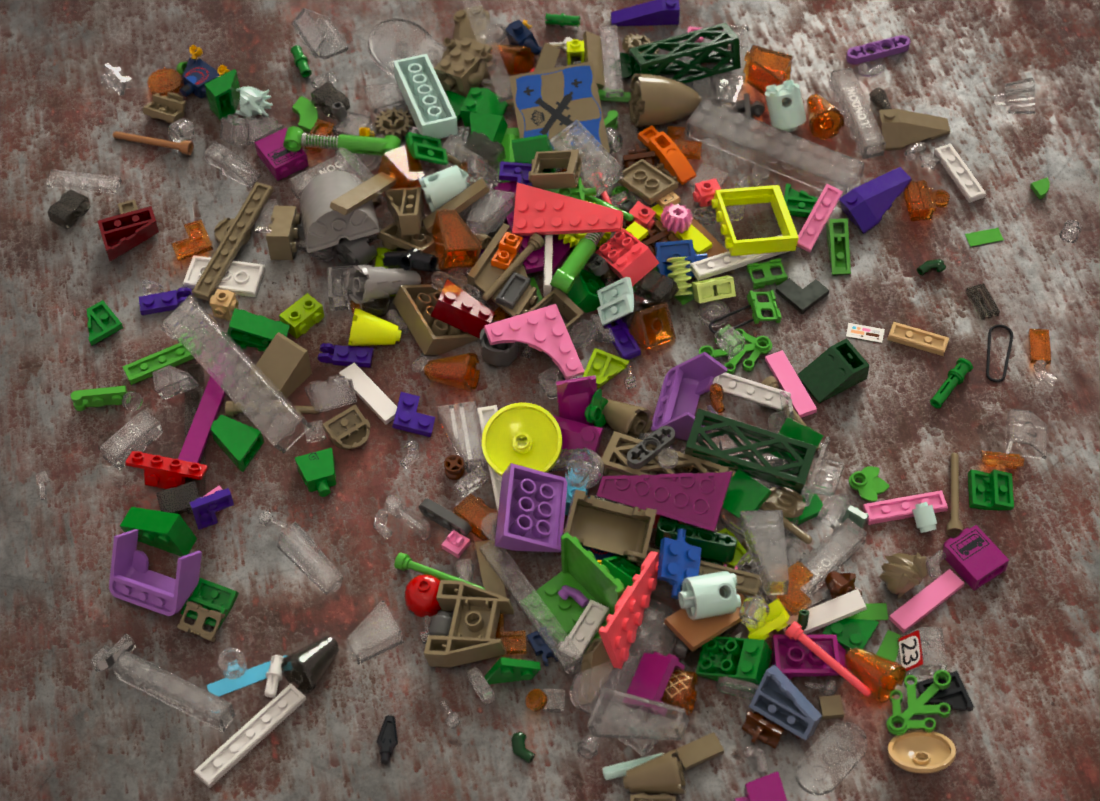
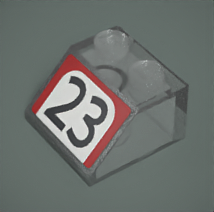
[896,627,947,678]

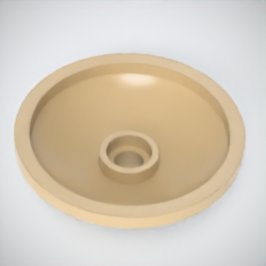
[888,730,956,774]

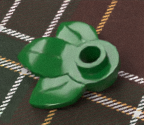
[585,389,608,427]

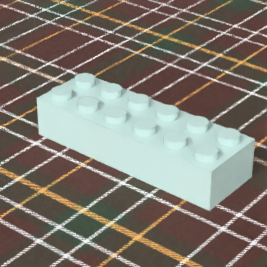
[393,54,458,139]

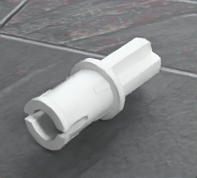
[264,655,285,698]

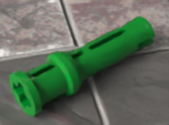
[930,358,973,409]

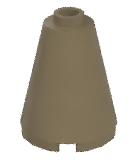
[602,399,653,443]
[623,749,686,795]

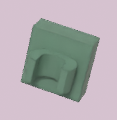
[841,506,869,534]

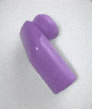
[558,585,589,608]

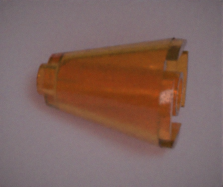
[490,44,535,76]
[806,94,844,140]
[424,353,480,392]
[845,647,906,703]

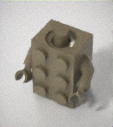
[434,37,497,97]

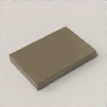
[615,159,678,205]

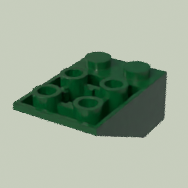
[797,338,870,404]

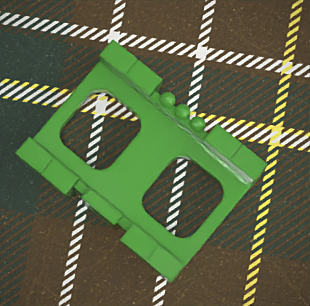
[747,258,788,289]
[747,290,782,324]

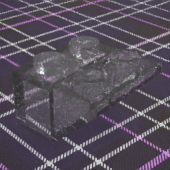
[304,375,357,412]

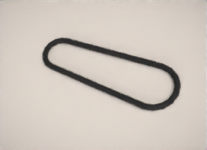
[986,324,1013,382]

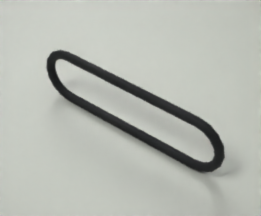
[709,305,764,335]

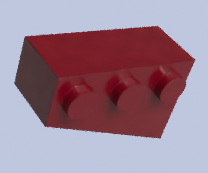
[97,206,159,262]
[431,279,495,338]

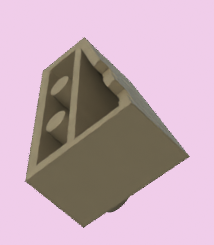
[385,187,424,236]
[266,206,301,260]

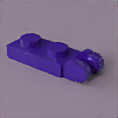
[139,287,193,315]
[604,318,641,360]
[318,343,374,368]

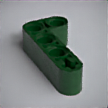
[655,516,737,563]

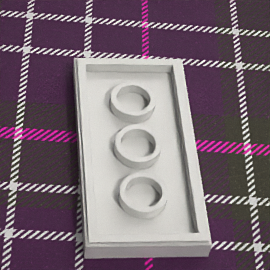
[183,255,265,298]

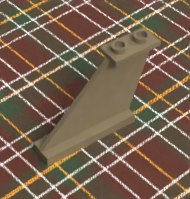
[468,223,538,317]

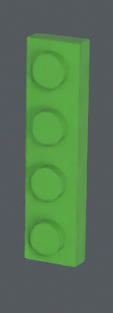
[123,337,203,385]

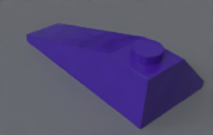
[611,0,680,27]
[839,167,912,234]

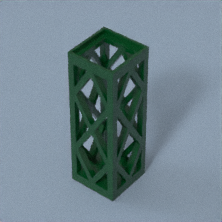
[629,22,741,84]
[684,408,817,493]

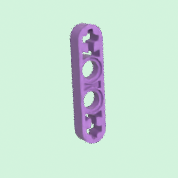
[846,35,910,65]

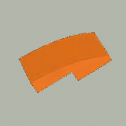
[491,232,524,270]

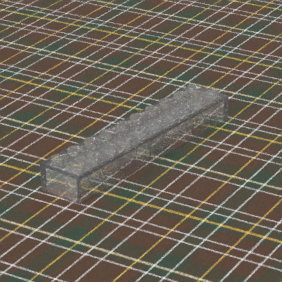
[686,99,865,198]
[163,295,312,454]

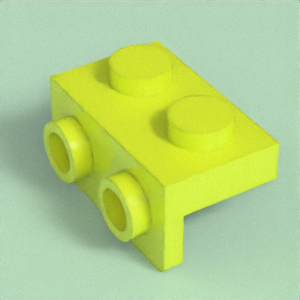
[743,599,790,640]

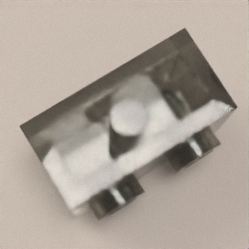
[464,131,506,171]

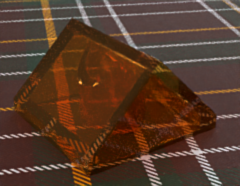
[629,302,676,350]

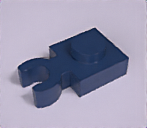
[527,627,558,667]

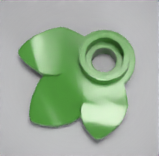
[849,466,889,502]

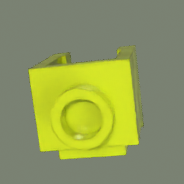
[567,39,585,65]

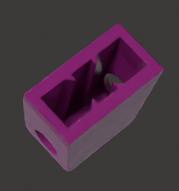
[734,771,787,801]

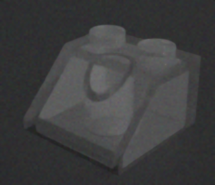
[1005,409,1047,459]

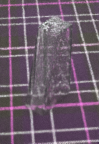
[437,401,487,473]
[277,521,344,595]

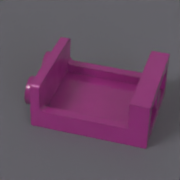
[623,652,685,714]

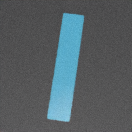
[207,655,292,699]

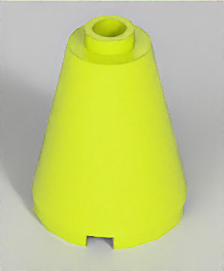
[348,308,402,346]

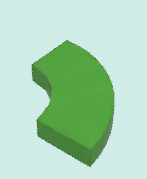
[292,96,319,134]

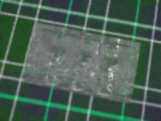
[549,119,624,197]

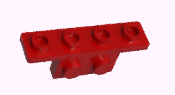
[125,451,208,492]

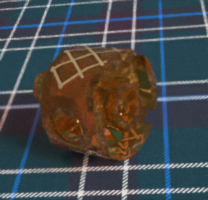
[661,669,698,715]

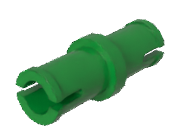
[545,13,581,27]
[291,45,312,78]

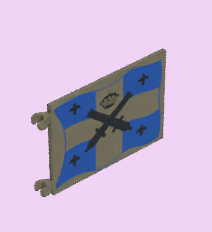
[509,61,610,168]

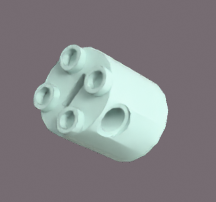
[765,80,807,132]
[419,165,472,213]
[678,571,741,620]

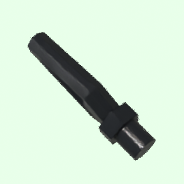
[377,715,398,764]

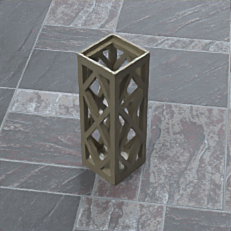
[600,431,729,482]

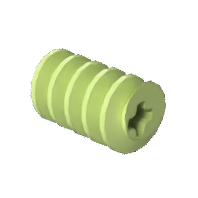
[666,256,693,296]

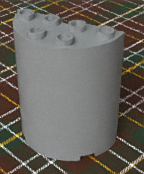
[300,171,380,253]

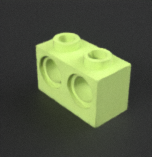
[692,275,736,303]

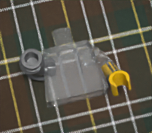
[332,102,376,137]

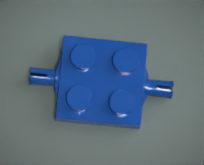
[655,239,708,281]
[657,529,701,599]

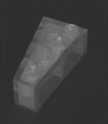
[739,510,789,595]

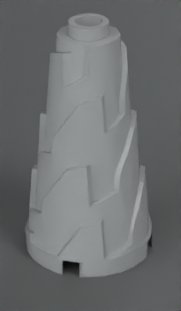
[347,265,421,304]

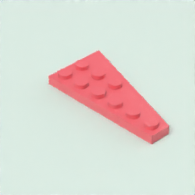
[512,182,623,236]
[598,551,659,669]

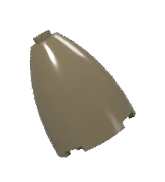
[629,74,701,127]

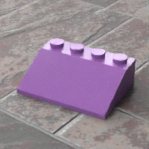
[495,463,568,552]

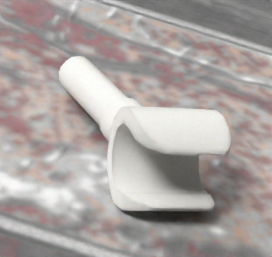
[549,37,572,51]

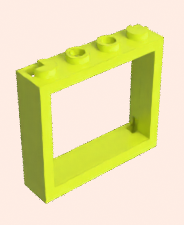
[711,185,799,256]

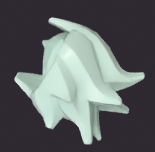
[235,86,273,118]

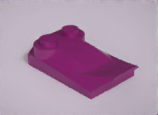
[556,375,597,426]
[553,415,604,467]
[771,635,848,680]

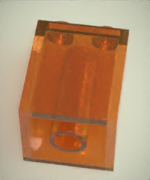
[743,45,793,96]
[378,144,425,189]
[432,209,482,269]

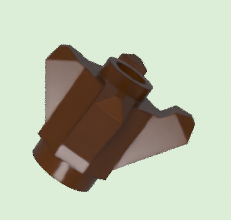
[825,571,862,599]

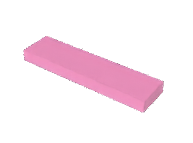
[797,184,843,253]
[765,350,817,418]
[863,490,948,525]
[889,569,964,633]

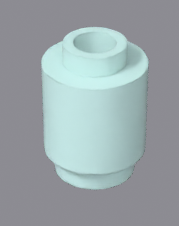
[912,502,937,533]

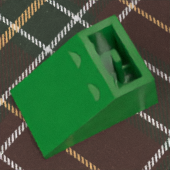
[695,636,772,690]

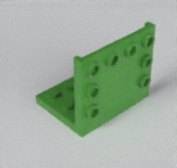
[521,532,624,662]

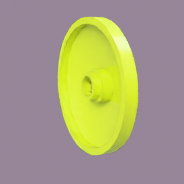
[482,403,562,476]

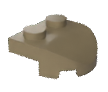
[143,92,186,123]
[322,404,370,450]

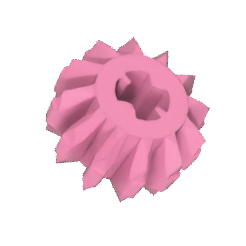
[660,203,693,233]

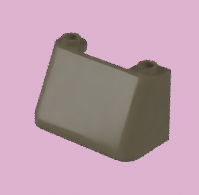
[564,489,657,563]

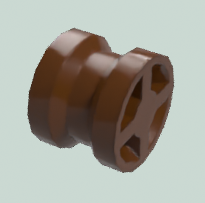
[444,455,465,480]

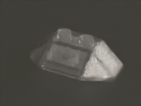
[621,599,679,675]

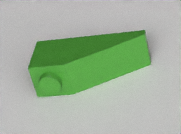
[826,218,851,275]

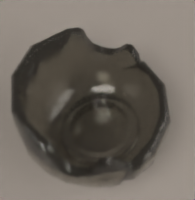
[362,297,391,317]

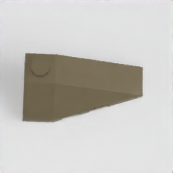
[877,109,950,151]

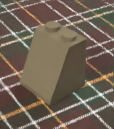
[250,332,312,404]

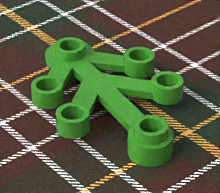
[699,328,772,375]
[887,670,951,736]

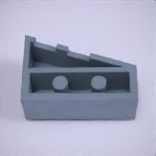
[749,665,822,740]

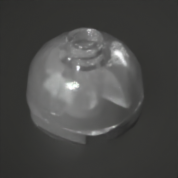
[565,447,604,489]

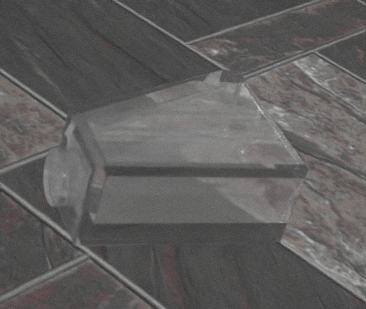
[467,189,516,235]
[346,600,404,665]

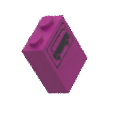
[255,128,309,181]
[941,525,1009,591]

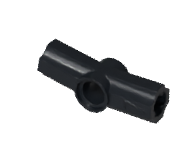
[383,248,438,272]

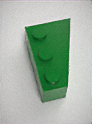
[223,308,290,352]
[120,507,197,557]

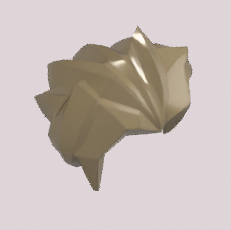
[879,553,927,600]

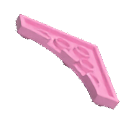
[484,304,585,380]

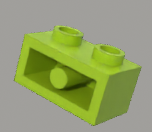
[279,293,325,339]

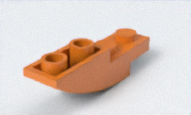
[638,125,696,185]

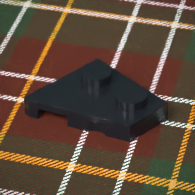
[916,671,974,712]

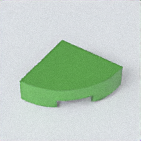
[1030,178,1050,200]

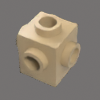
[209,289,239,321]

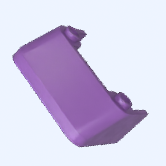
[651,352,728,441]
[109,529,202,616]

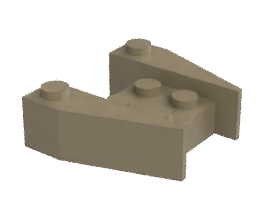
[424,580,514,668]

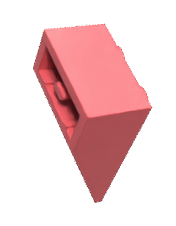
[595,228,659,287]

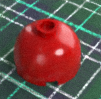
[404,574,441,617]

